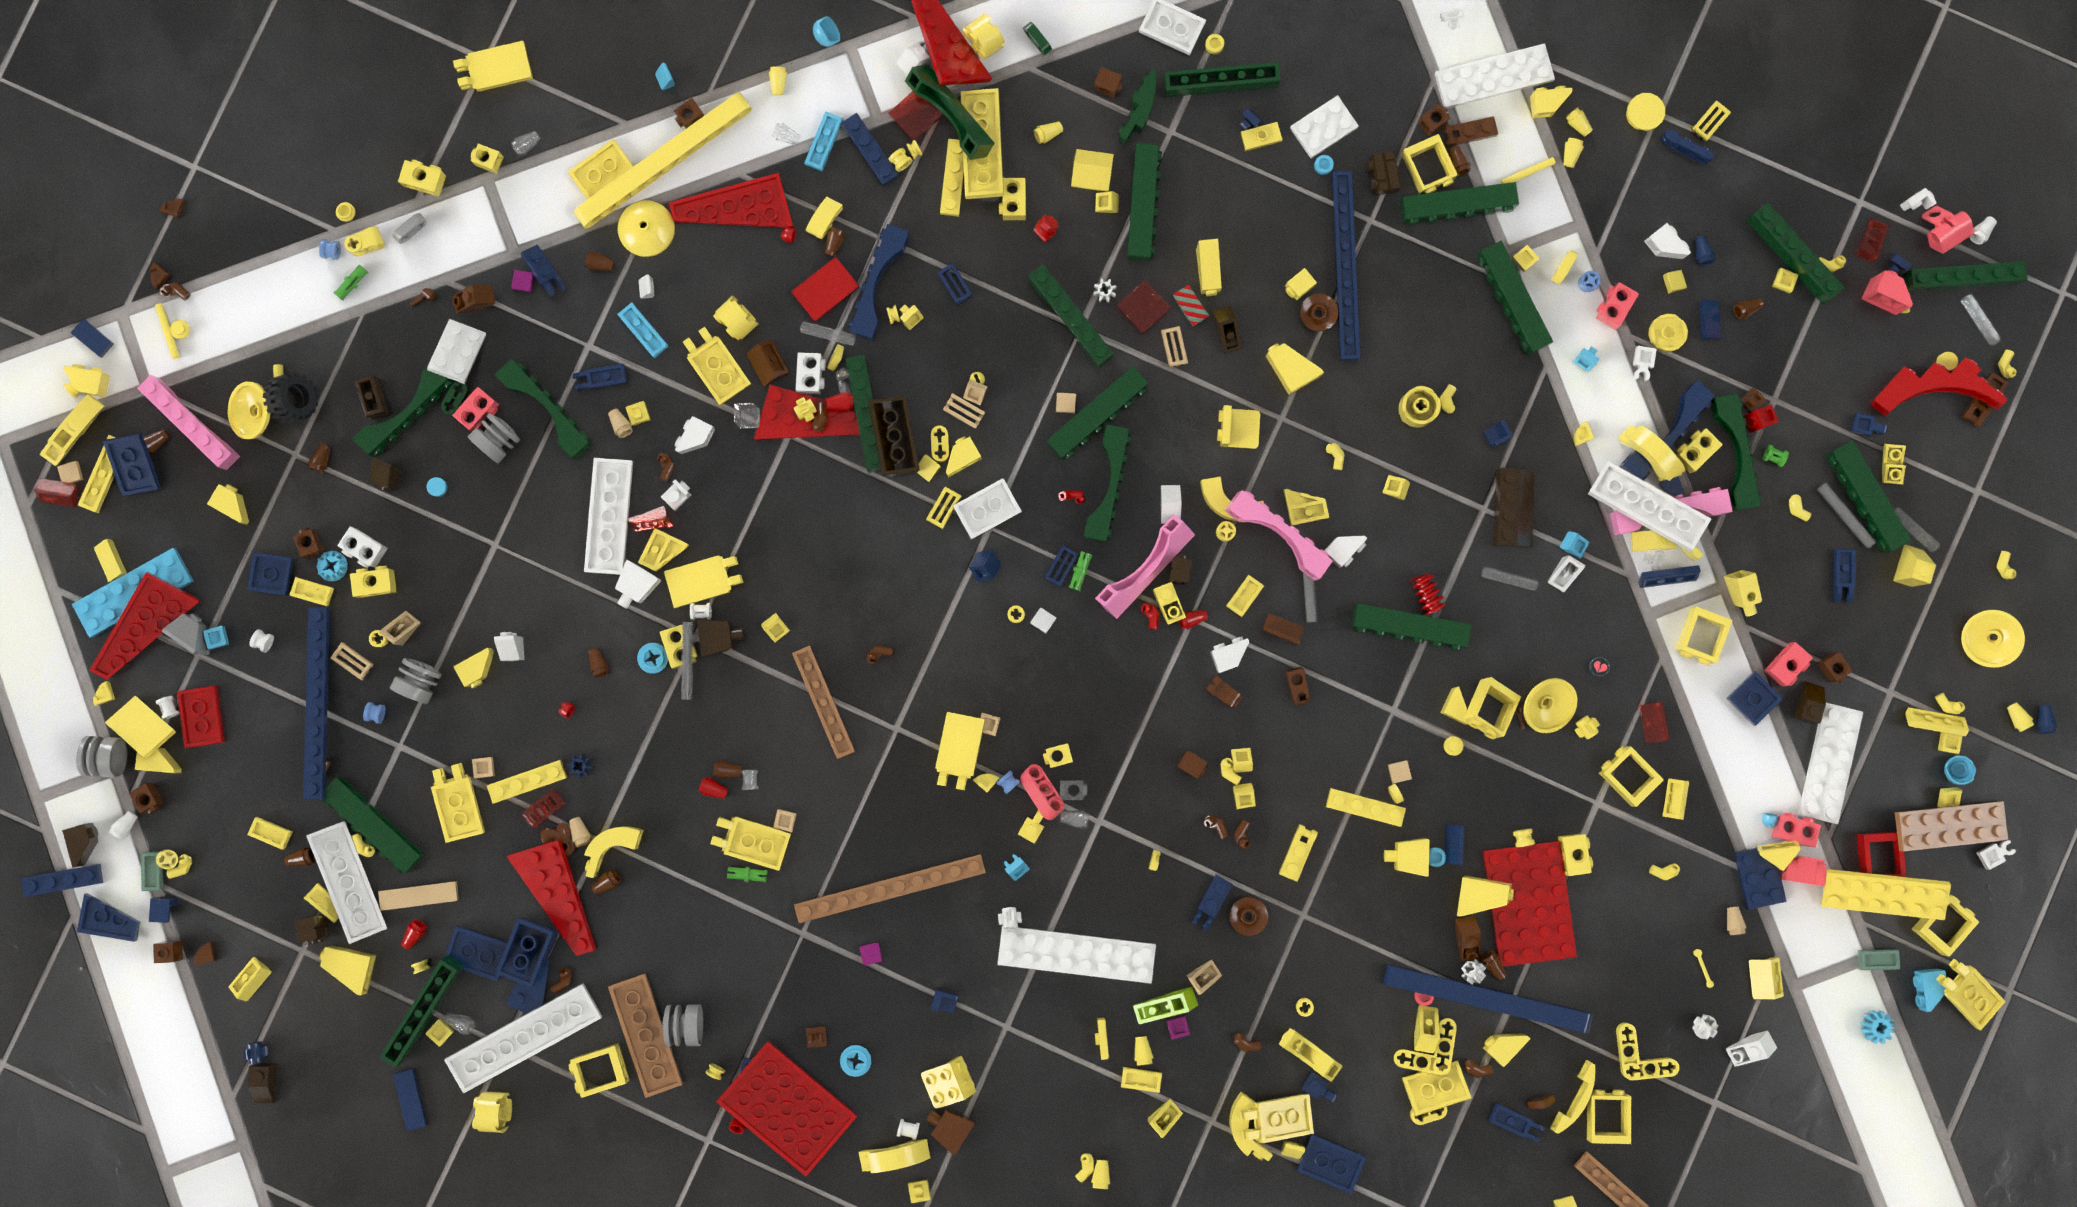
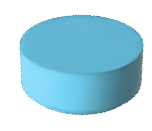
[1314,155,1334,175]
[427,477,448,497]
[1429,847,1446,867]

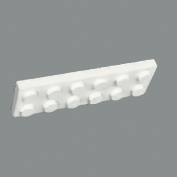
[1435,44,1555,109]
[584,458,633,575]
[1588,461,1711,552]
[1798,703,1863,824]
[307,821,387,944]

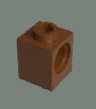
[1093,67,1124,98]
[674,98,705,129]
[1418,104,1450,137]
[293,528,325,559]
[1817,652,1852,683]
[1177,750,1208,779]
[129,783,164,814]
[153,941,183,963]

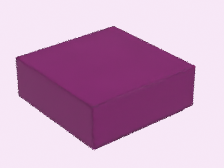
[511,270,534,293]
[859,942,883,966]
[1166,1015,1190,1040]

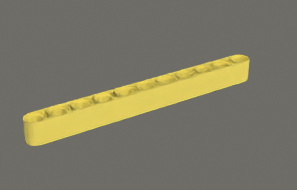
[573,92,752,229]

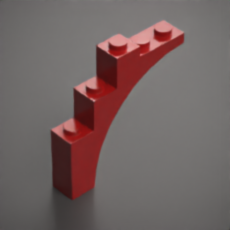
[1869,358,2008,417]

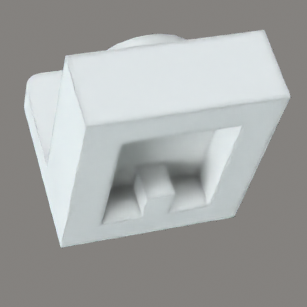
[1900,188,1937,211]
[661,479,691,511]

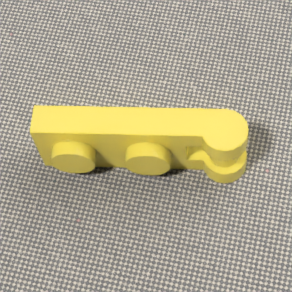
[1279,824,1318,882]

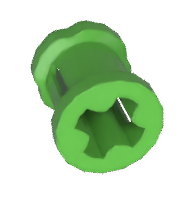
[1763,444,1789,467]

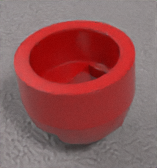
[781,227,796,243]
[558,702,575,719]
[729,1118,745,1134]

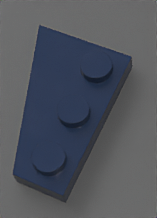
[77,893,141,942]
[506,958,551,1014]

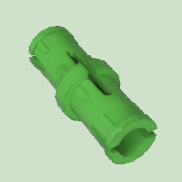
[333,265,369,300]
[1069,551,1092,591]
[727,866,768,883]

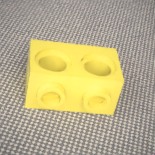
[999,178,1026,220]
[1676,428,1723,473]
[660,625,698,669]

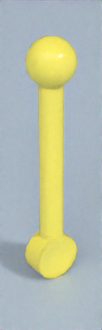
[1693,949,1714,988]

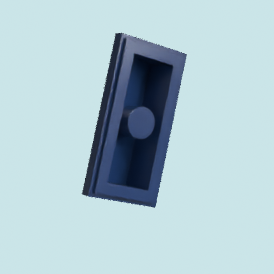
[1699,300,1722,340]
[1445,825,1464,865]

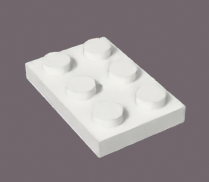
[1139,0,1206,56]
[1290,95,1359,159]
[427,319,486,384]
[953,478,1022,539]

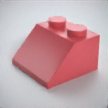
[1861,270,1913,315]

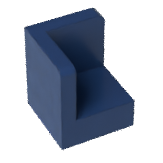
[1482,420,1513,448]
[969,550,1001,582]
[149,897,178,923]
[931,988,959,1013]

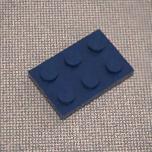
[103,433,161,496]
[1734,847,1787,910]
[445,925,508,982]
[1296,1134,1366,1194]

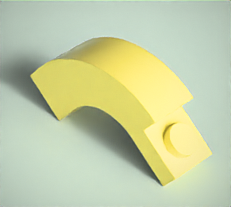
[1618,425,1683,481]
[1200,477,1264,521]
[584,826,644,878]
[1279,1028,1343,1082]
[1229,1092,1273,1161]
[859,1139,930,1173]

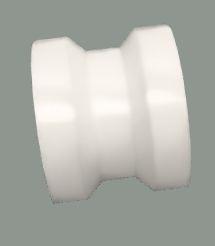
[250,629,274,653]

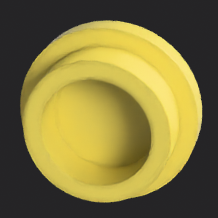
[336,202,356,222]
[170,320,190,339]
[1444,736,1463,756]

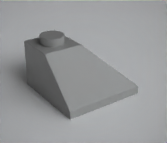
[162,613,210,655]

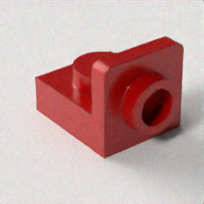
[1743,404,1779,433]

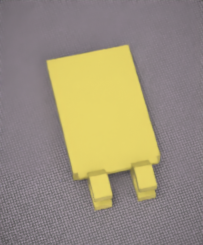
[453,41,533,92]
[683,327,751,405]
[664,555,744,608]
[935,712,985,790]
[431,763,485,843]
[710,817,791,871]
[1936,959,2006,1031]
[1239,1093,1314,1143]

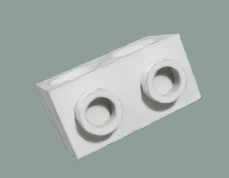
[796,352,826,395]
[337,526,388,568]

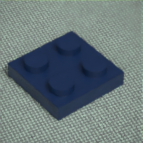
[247,552,294,596]
[1726,671,1783,726]

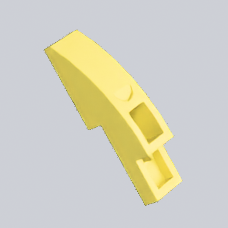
[40,394,105,466]

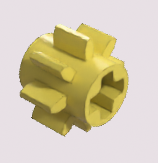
[794,397,817,422]
[1575,715,1600,739]

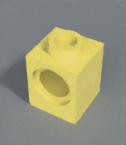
[471,144,504,174]
[1285,268,1317,300]
[1043,743,1073,768]

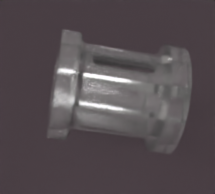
[741,770,759,790]

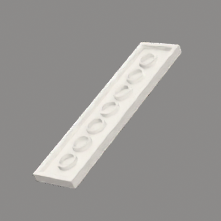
[998,925,1156,984]
[445,983,602,1093]

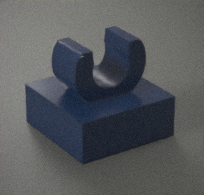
[1240,108,1263,130]
[1888,253,1912,274]

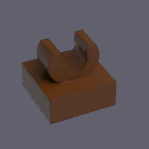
[1741,387,1767,413]
[806,1026,828,1048]

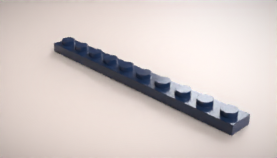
[1332,171,1360,361]
[303,607,330,800]

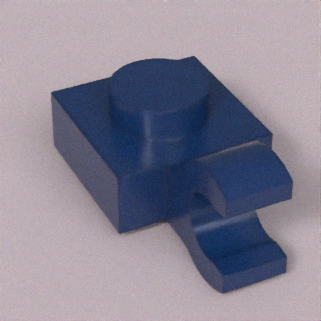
[1850,413,1888,437]
[1301,1071,1337,1102]

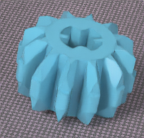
[1860,1010,1896,1044]

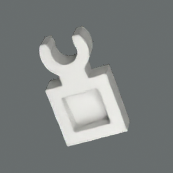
[1633,346,1657,381]
[1976,840,2016,870]

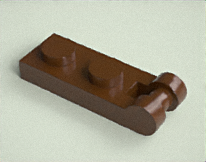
[1442,116,1498,147]
[1961,372,2009,427]

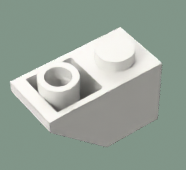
[896,41,932,76]
[1644,223,1691,259]
[675,416,715,454]
[1324,536,1367,568]
[494,632,524,661]
[1210,637,1249,673]
[1726,1030,1777,1067]

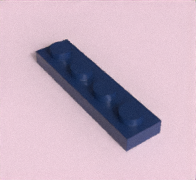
[841,113,899,186]
[21,864,103,897]

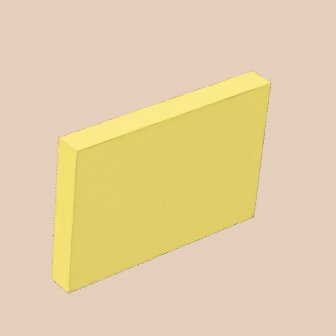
[568,139,634,199]
[105,696,176,760]
[1402,1060,1472,1117]

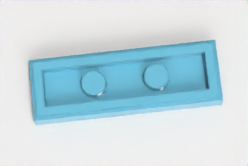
[804,111,843,172]
[617,302,669,359]

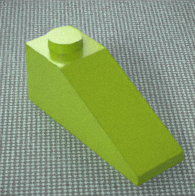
[1133,987,1198,1024]

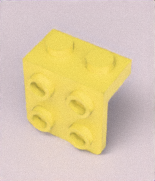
[1217,405,1260,449]
[921,1056,976,1109]

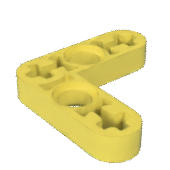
[1394,1018,1457,1075]
[1616,1022,1679,1080]

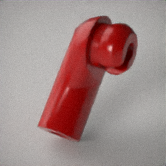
[1058,490,1085,504]
[1140,602,1159,629]

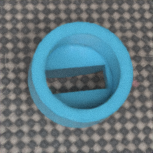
[1762,813,1779,828]

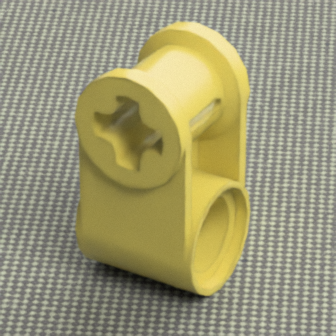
[344,226,385,256]

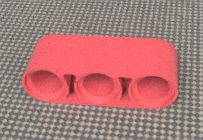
[1020,764,1064,820]

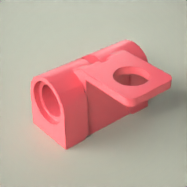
[1922,206,1974,254]
[1780,856,1827,886]

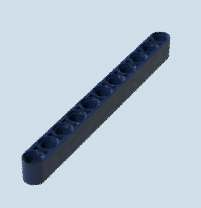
[1383,964,1593,1034]

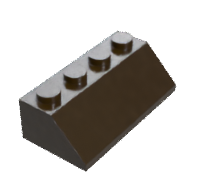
[868,396,920,477]
[1493,468,1535,548]

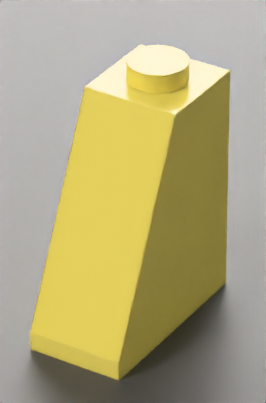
[1196,239,1222,296]
[1266,343,1324,395]
[1893,545,1936,587]
[1457,875,1514,916]
[320,945,376,995]

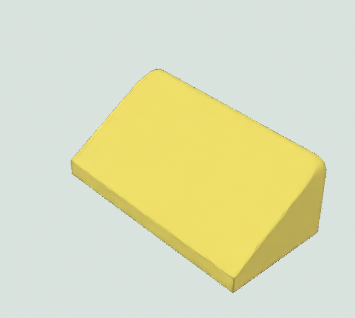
[94,539,127,582]
[229,957,271,1001]

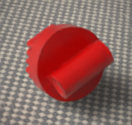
[1033,215,1058,243]

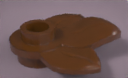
[540,822,575,856]

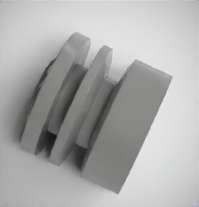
[468,413,520,463]
[390,658,442,704]
[76,736,127,778]
[662,1004,703,1047]

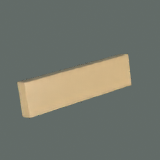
[378,881,459,911]

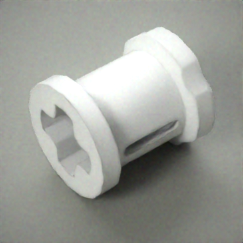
[690,603,712,620]
[156,696,180,720]
[897,1119,920,1141]

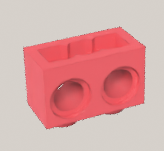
[1596,282,1639,330]
[452,387,500,431]
[1771,812,1821,848]

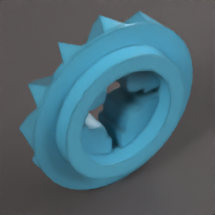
[316,551,348,581]
[637,643,668,673]
[840,1045,871,1077]

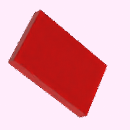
[791,257,860,322]
[177,685,225,748]

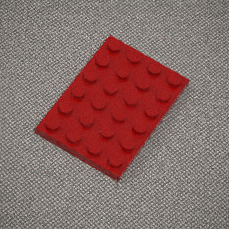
[1482,841,1577,967]
[716,1041,857,1176]

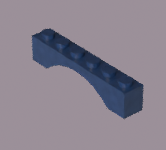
[848,224,910,342]
[1618,380,1715,481]

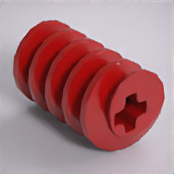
[1410,573,1446,616]

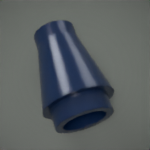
[1694,236,1716,266]
[2037,705,2058,734]

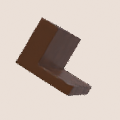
[747,340,789,386]
[1261,613,1305,645]

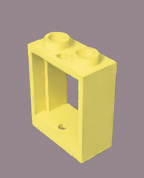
[1401,134,1457,195]
[1675,606,1733,666]
[1464,677,1521,739]
[1599,746,1663,807]
[1912,895,1979,957]
[569,1043,630,1098]
[1587,1089,1631,1144]

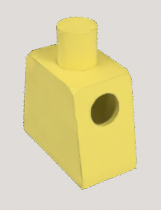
[1724,570,1762,616]
[1384,838,1429,876]

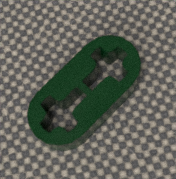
[1023,21,1052,56]
[441,381,470,416]

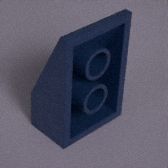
[496,917,559,987]

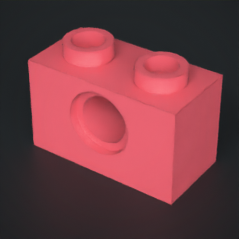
[1764,642,1813,687]

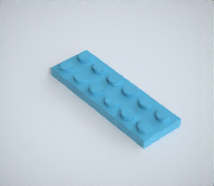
[72,548,194,638]

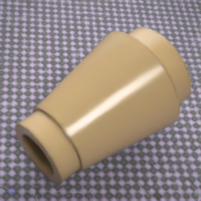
[608,409,633,438]
[569,817,591,847]
[1727,907,1747,936]

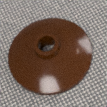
[1300,293,1338,332]
[1229,897,1268,936]

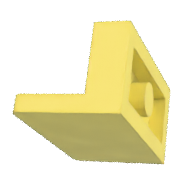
[1749,957,1784,999]

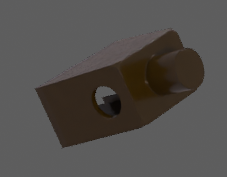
[697,620,744,658]

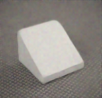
[639,275,655,299]
[1030,607,1056,634]

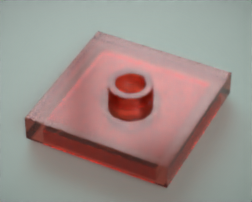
[888,91,942,141]
[1117,280,1171,334]

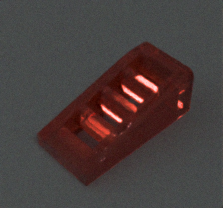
[1856,218,1889,262]
[628,506,673,531]
[521,789,565,829]

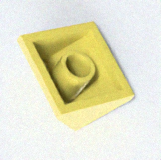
[1071,149,1114,192]

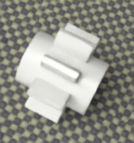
[1093,279,1116,303]
[998,907,1022,929]
[1461,959,1486,985]
[1692,1014,1718,1040]

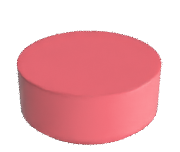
[1414,992,1434,1006]

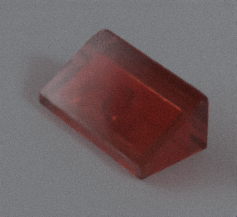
[33,478,77,507]
[1639,702,1669,743]

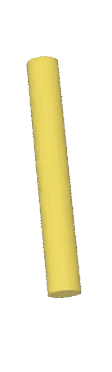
[1501,157,1556,184]
[155,303,180,359]

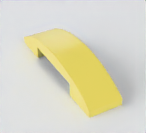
[1550,1060,1595,1134]

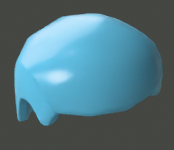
[813,16,840,47]
[1944,756,1976,785]

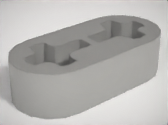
[392,213,427,244]

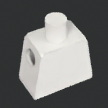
[615,560,661,609]

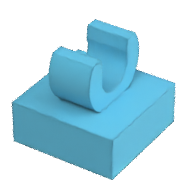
[1573,346,1600,372]
[203,626,229,650]
[1004,855,1030,881]

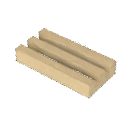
[1161,326,1188,368]
[943,393,985,429]
[331,642,374,680]

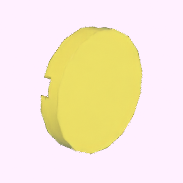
[1626,93,1665,131]
[1648,314,1688,352]

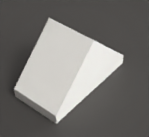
[1161,485,1181,524]
[1548,555,1585,592]

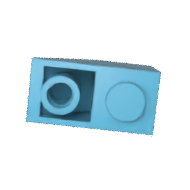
[1913,969,1946,1012]

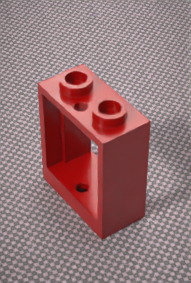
[1856,832,1906,877]

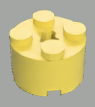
[962,13,1005,60]
[713,296,758,341]
[1398,386,1441,428]
[472,1091,512,1133]

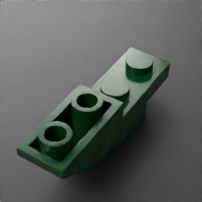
[1118,69,1156,145]

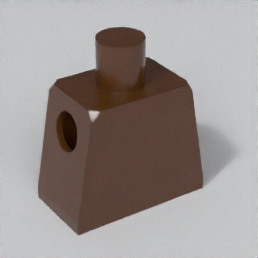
[926,1108,975,1156]

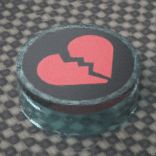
[1589,657,1610,676]

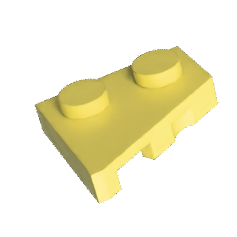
[1283,489,1329,526]
[638,529,689,571]

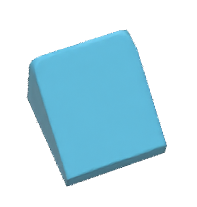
[655,63,675,90]
[1560,531,1589,559]

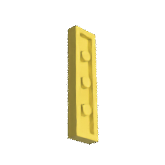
[940,139,964,217]
[78,435,116,513]
[487,760,567,804]
[1326,788,1406,827]

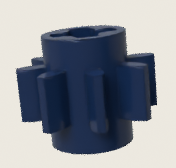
[567,754,593,778]
[242,1041,269,1064]

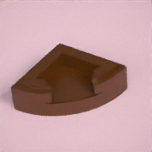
[159,199,186,219]
[150,262,171,290]
[194,942,216,965]
[1527,1095,1555,1109]

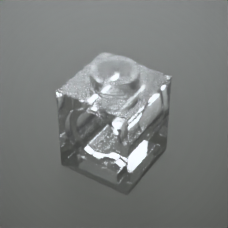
[1060,780,1087,800]

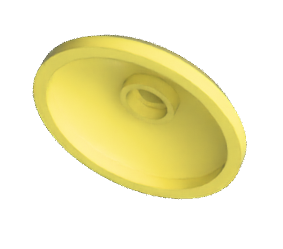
[618,200,675,257]
[228,382,271,439]
[1961,610,2025,667]
[1524,678,1578,733]

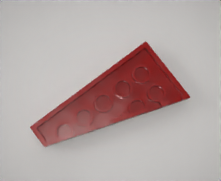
[911,0,992,86]
[669,173,794,228]
[754,385,860,440]
[89,571,201,680]
[507,839,596,956]

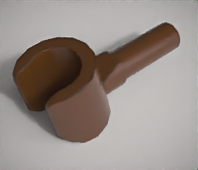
[410,288,436,307]
[1515,701,1526,730]

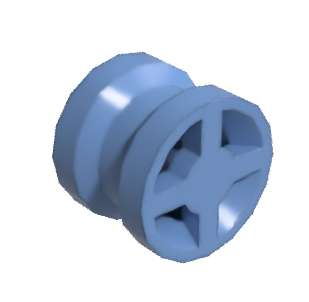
[319,239,341,260]
[1578,271,1601,292]
[363,702,386,724]
[996,770,1020,794]

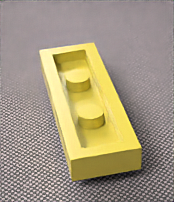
[1905,707,1969,736]

